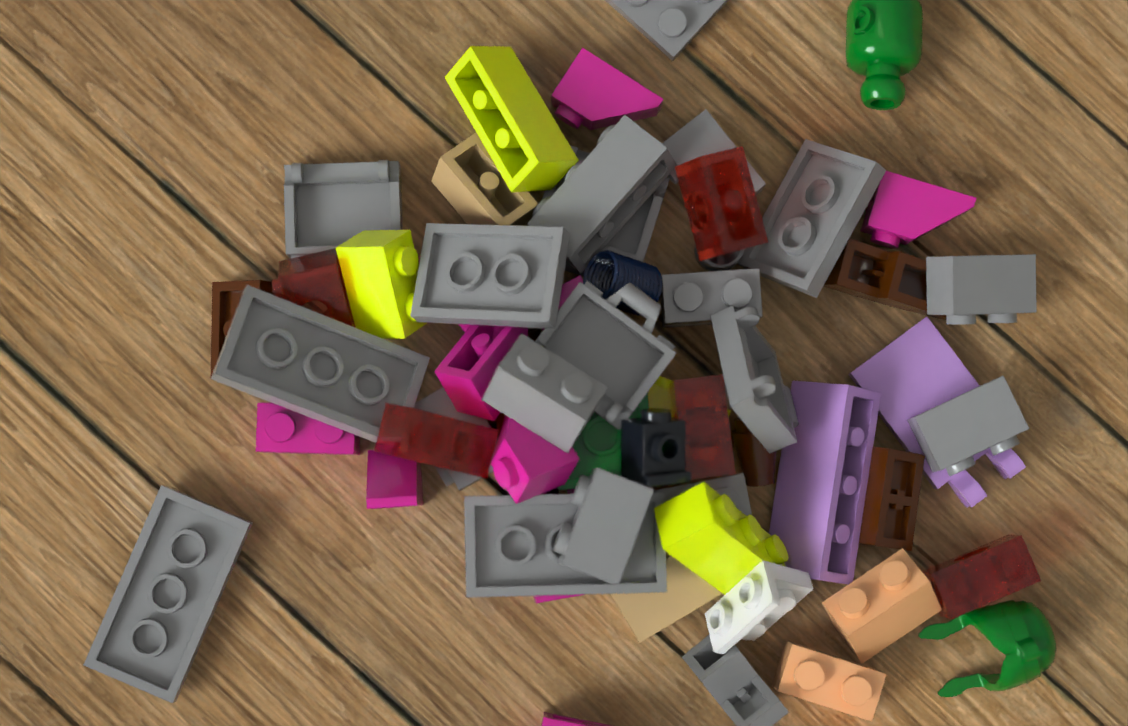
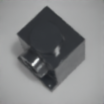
[621,408,691,487]

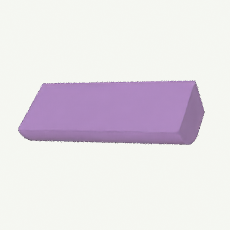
[769,381,881,584]

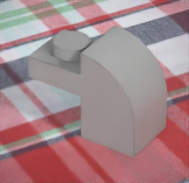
[682,635,789,726]

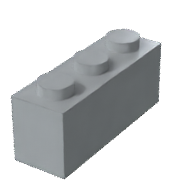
[527,115,677,274]

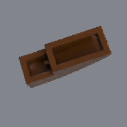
[824,238,946,320]

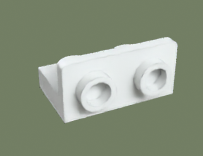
[705,560,813,654]

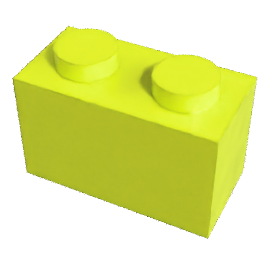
[335,229,427,339]

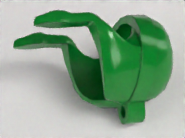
[918,600,1057,697]

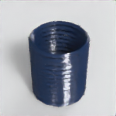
[583,250,662,316]

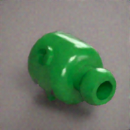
[846,0,923,110]

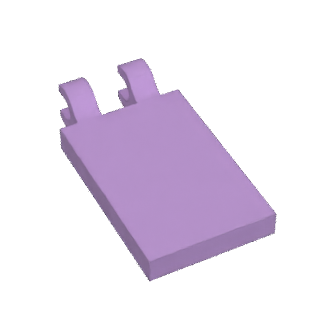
[848,317,1026,508]

